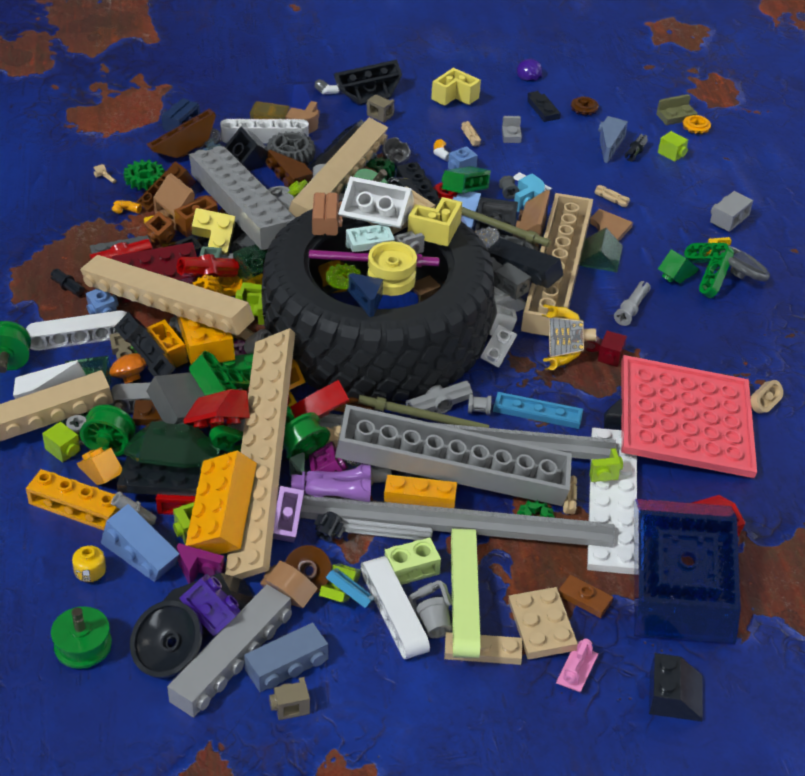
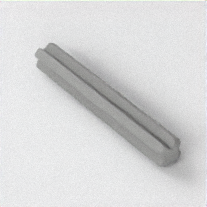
[341,518,433,540]

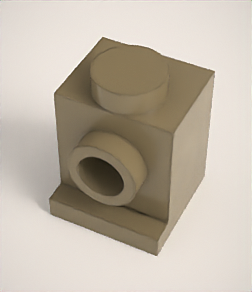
[366,95,395,123]
[269,677,310,720]

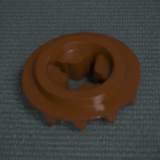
[571,97,599,116]

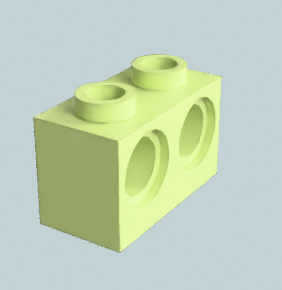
[384,538,441,585]

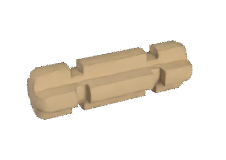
[461,121,481,147]
[595,185,630,207]
[563,476,577,515]

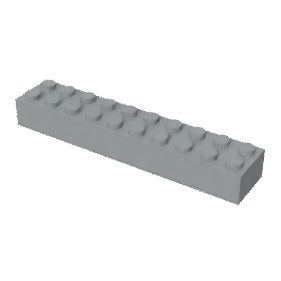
[189,146,296,250]
[335,404,572,506]

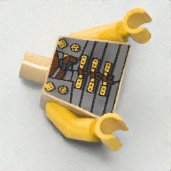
[542,304,596,370]

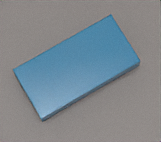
[326,568,375,608]

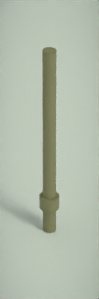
[461,207,551,247]
[358,395,489,428]

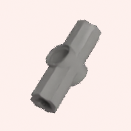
[406,381,473,418]

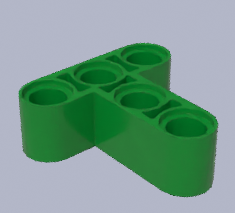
[189,351,251,396]

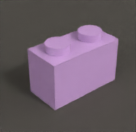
[273,486,304,543]

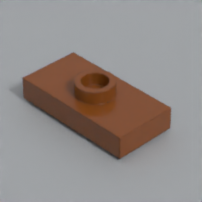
[558,575,613,618]

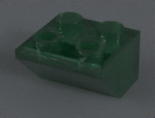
[233,244,268,282]

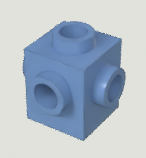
[86,289,119,315]

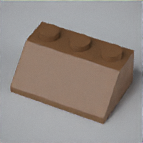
[513,190,550,250]

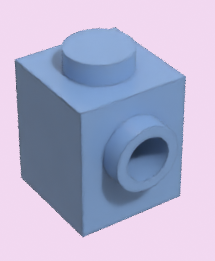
[448,147,478,169]

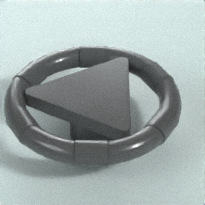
[720,246,770,281]

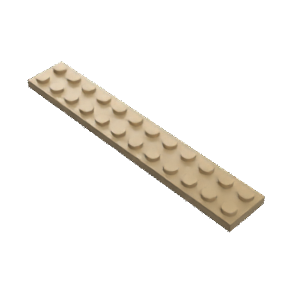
[225,328,295,579]

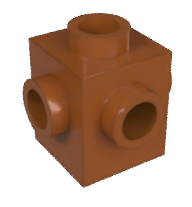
[145,211,176,246]

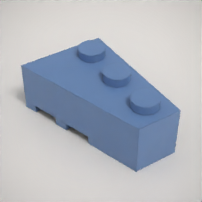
[101,504,180,582]

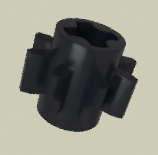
[314,512,345,542]

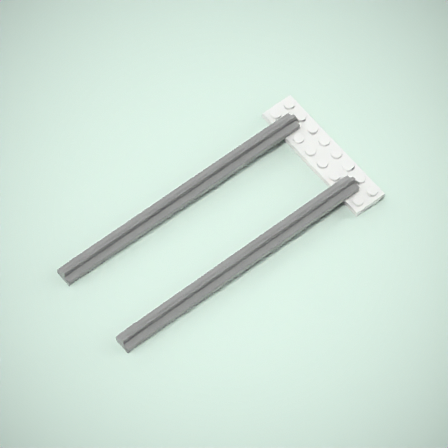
[277,414,637,575]

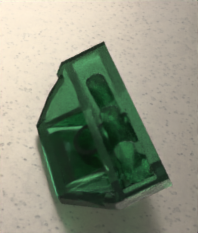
[123,421,220,468]

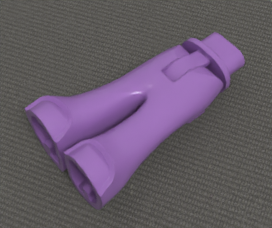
[291,464,371,502]

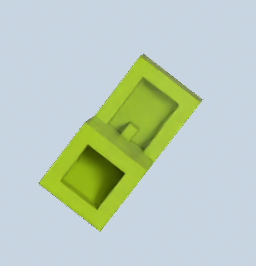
[319,563,361,602]

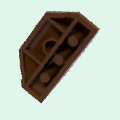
[146,109,216,158]

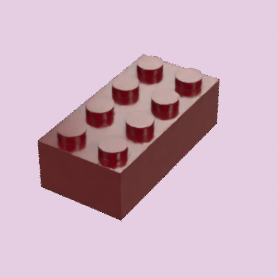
[112,242,201,303]

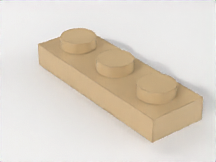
[444,632,522,665]

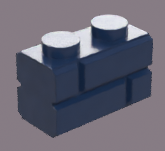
[161,98,200,132]

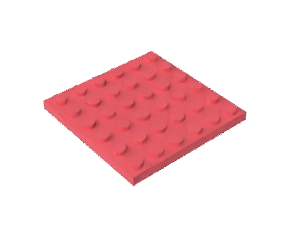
[621,355,757,478]

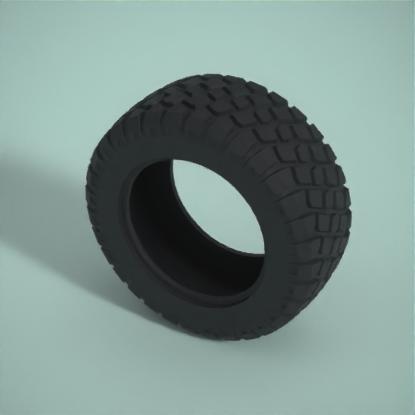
[261,200,494,401]

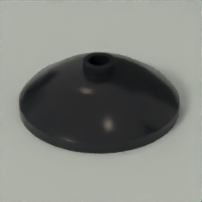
[130,600,202,678]

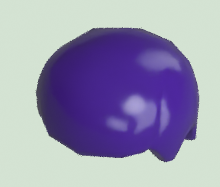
[517,59,542,81]

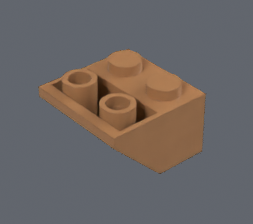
[153,173,195,231]

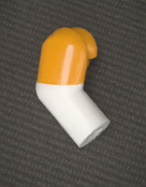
[433,139,449,161]

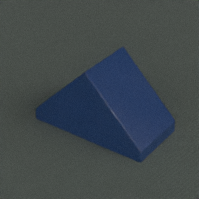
[348,273,383,317]

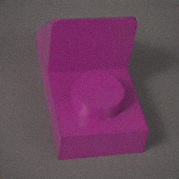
[177,543,225,584]

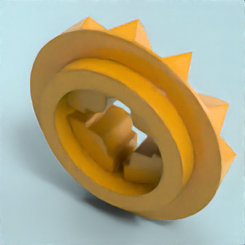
[682,115,711,134]

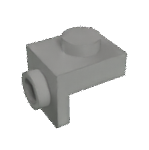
[394,231,425,254]

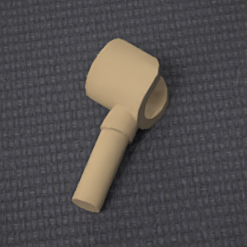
[93,164,116,184]

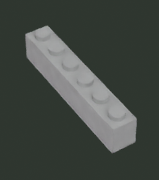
[167,584,292,718]

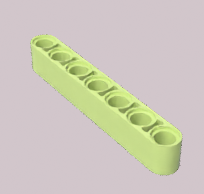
[451,528,480,658]

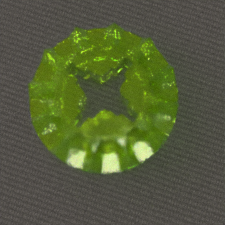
[326,263,361,289]

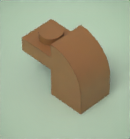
[285,101,320,133]
[260,561,318,608]

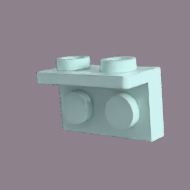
[346,224,395,252]

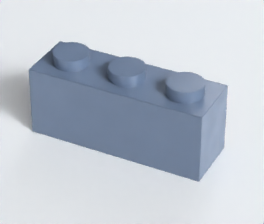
[244,622,328,692]

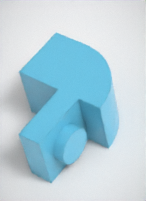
[514,174,545,212]

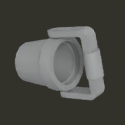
[408,580,452,638]

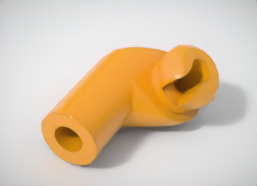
[112,200,142,214]

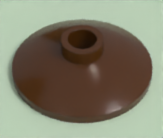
[285,545,332,594]

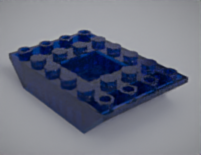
[634,499,741,644]

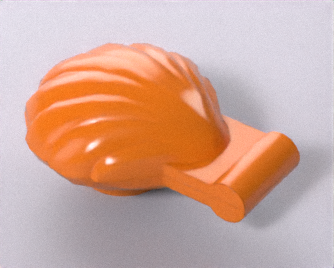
[109,353,147,383]

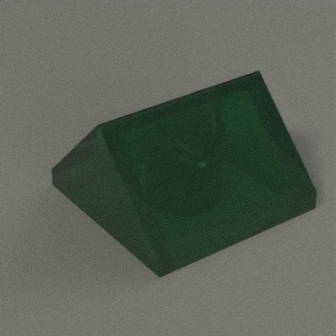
[579,227,623,272]

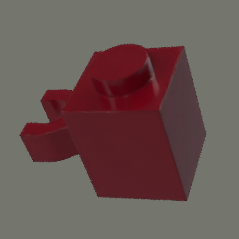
[586,331,627,367]

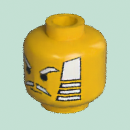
[72,546,106,582]

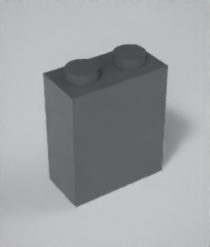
[146,372,209,433]

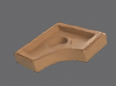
[590,209,633,246]

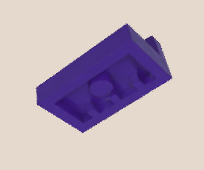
[179,574,241,637]

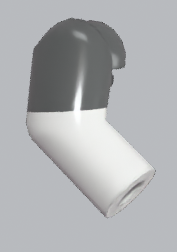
[314,79,339,95]

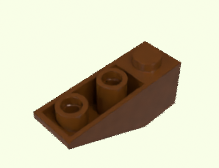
[266,150,313,187]
[136,161,196,212]

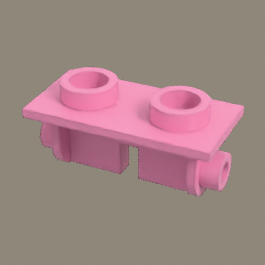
[556,639,599,692]

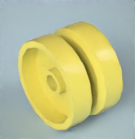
[367,241,417,296]

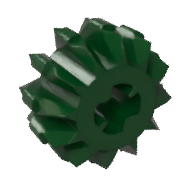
[366,157,396,182]

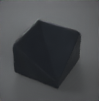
[604,399,622,430]

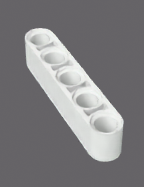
[220,119,309,143]
[26,311,127,351]
[361,556,430,660]

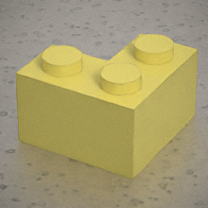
[431,68,481,105]
[408,197,462,246]
[192,208,235,256]

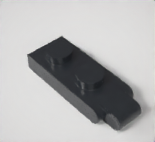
[527,91,560,122]

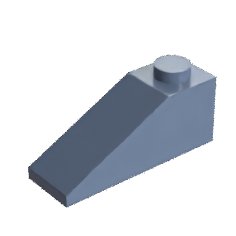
[599,116,628,163]

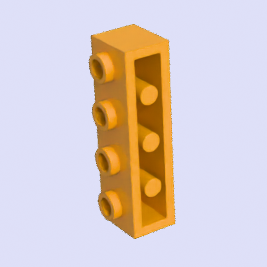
[26,469,120,531]

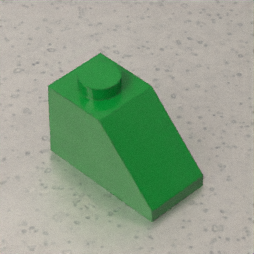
[658,249,699,284]

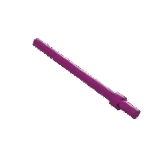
[309,250,439,267]

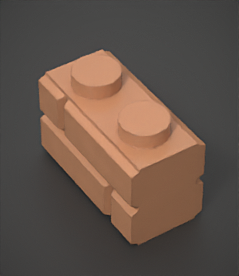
[312,192,342,236]

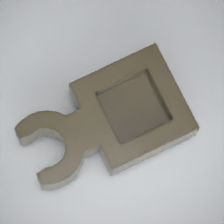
[109,333,134,359]

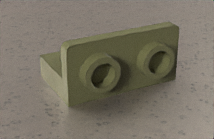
[656,94,698,125]

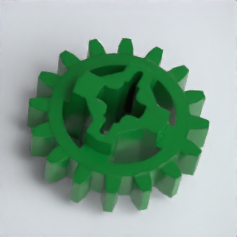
[123,159,164,190]

